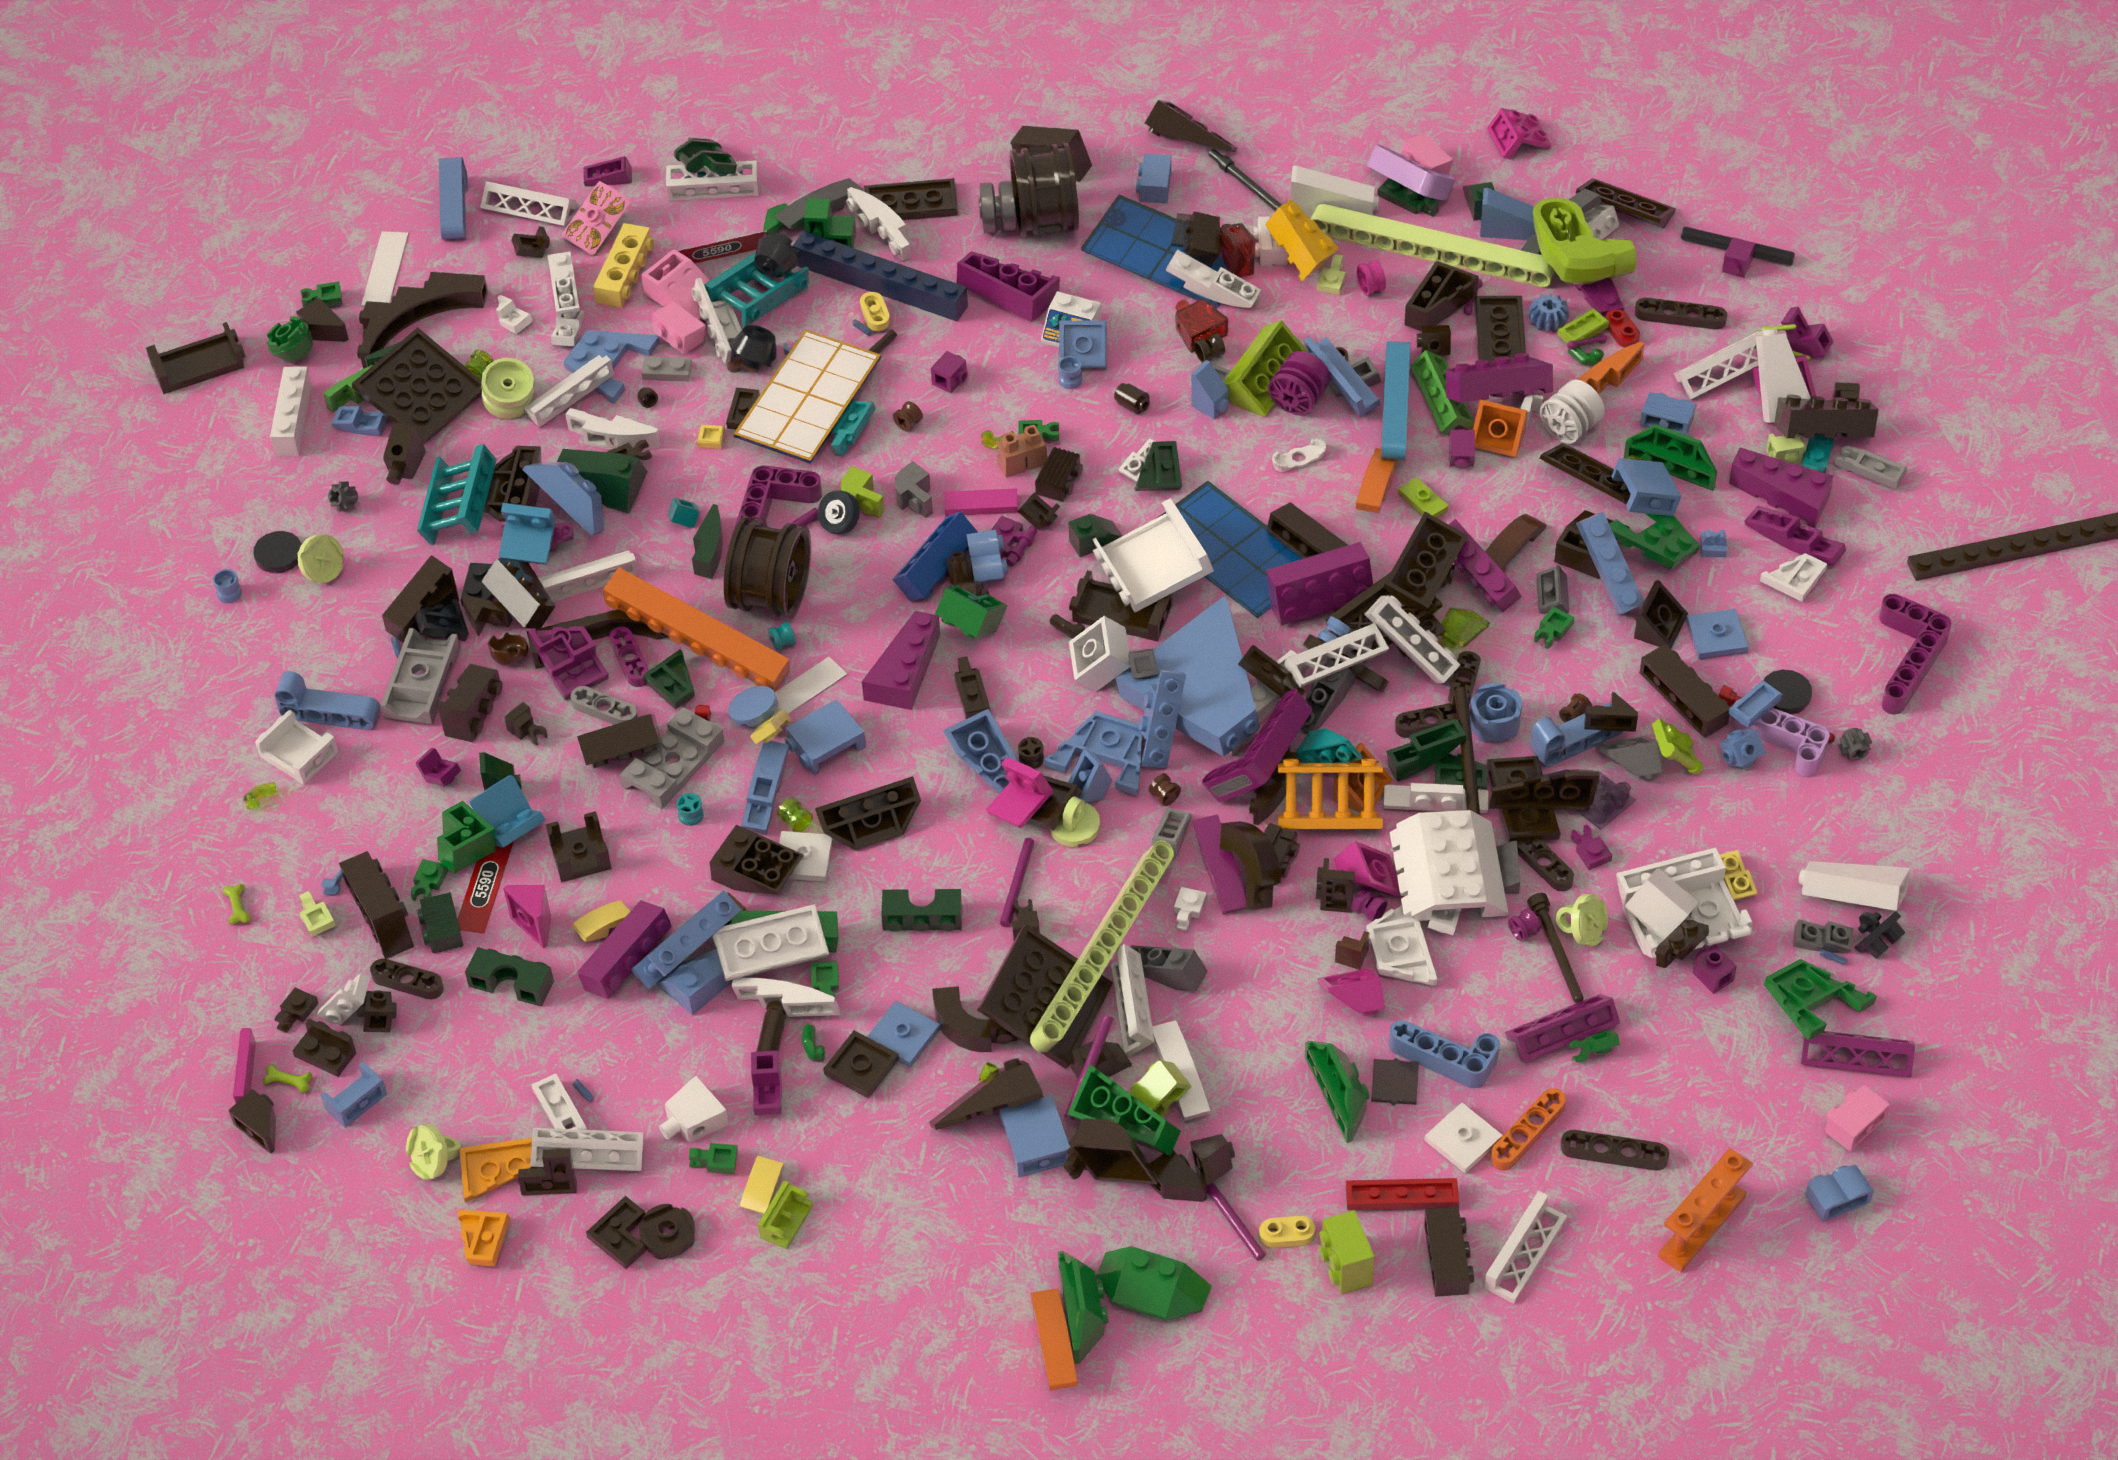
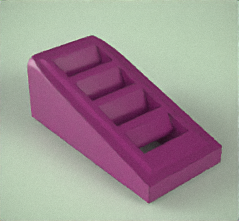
[584,156,632,186]

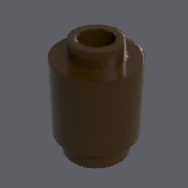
[1114,383,1150,414]
[946,551,974,586]

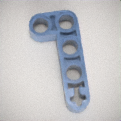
[439,157,468,240]
[275,671,381,730]
[1530,703,1624,767]
[1389,1020,1500,1088]

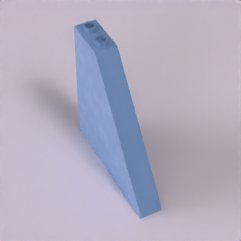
[1116,596,1260,757]

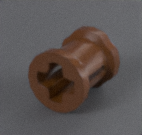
[1559,693,1592,723]

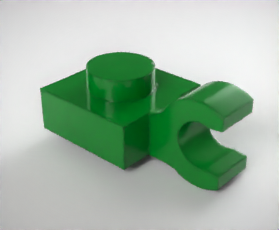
[1569,1030,1620,1062]
[689,1143,738,1174]

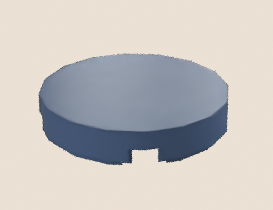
[728,686,778,727]

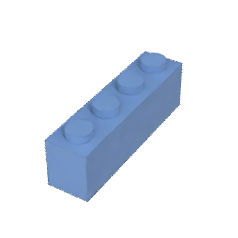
[1576,512,1644,614]

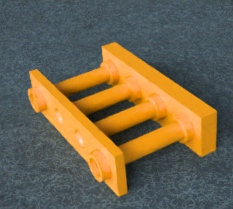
[1278,759,1383,829]

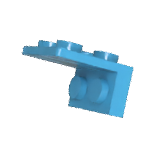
[499,503,556,565]
[469,775,546,847]

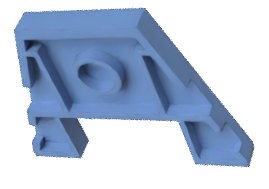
[564,330,660,404]
[1044,711,1143,795]

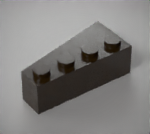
[1774,394,1879,438]
[339,851,414,959]

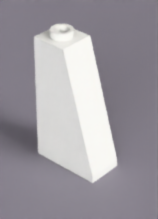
[1291,166,1379,216]
[1756,329,1810,423]
[1799,861,1910,911]

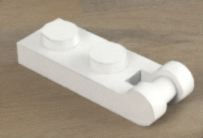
[531,1073,587,1130]

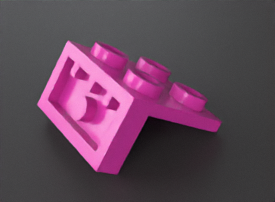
[1487,108,1552,159]
[986,757,1054,828]

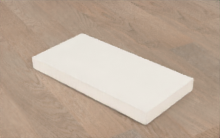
[713,904,829,981]

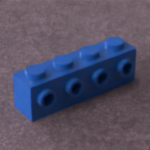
[892,511,978,601]

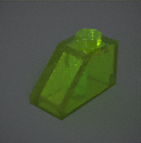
[1440,607,1490,648]

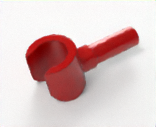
[695,705,711,720]

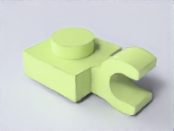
[1317,254,1346,295]
[299,891,336,937]

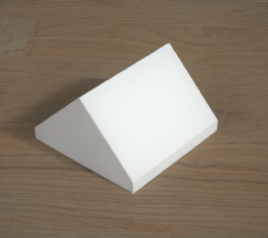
[1624,868,1699,940]

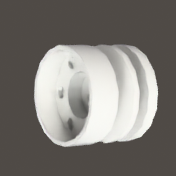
[1540,379,1605,444]

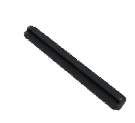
[1681,227,1795,265]

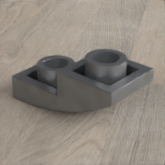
[1793,919,1853,953]

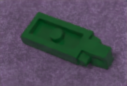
[1377,178,1439,217]

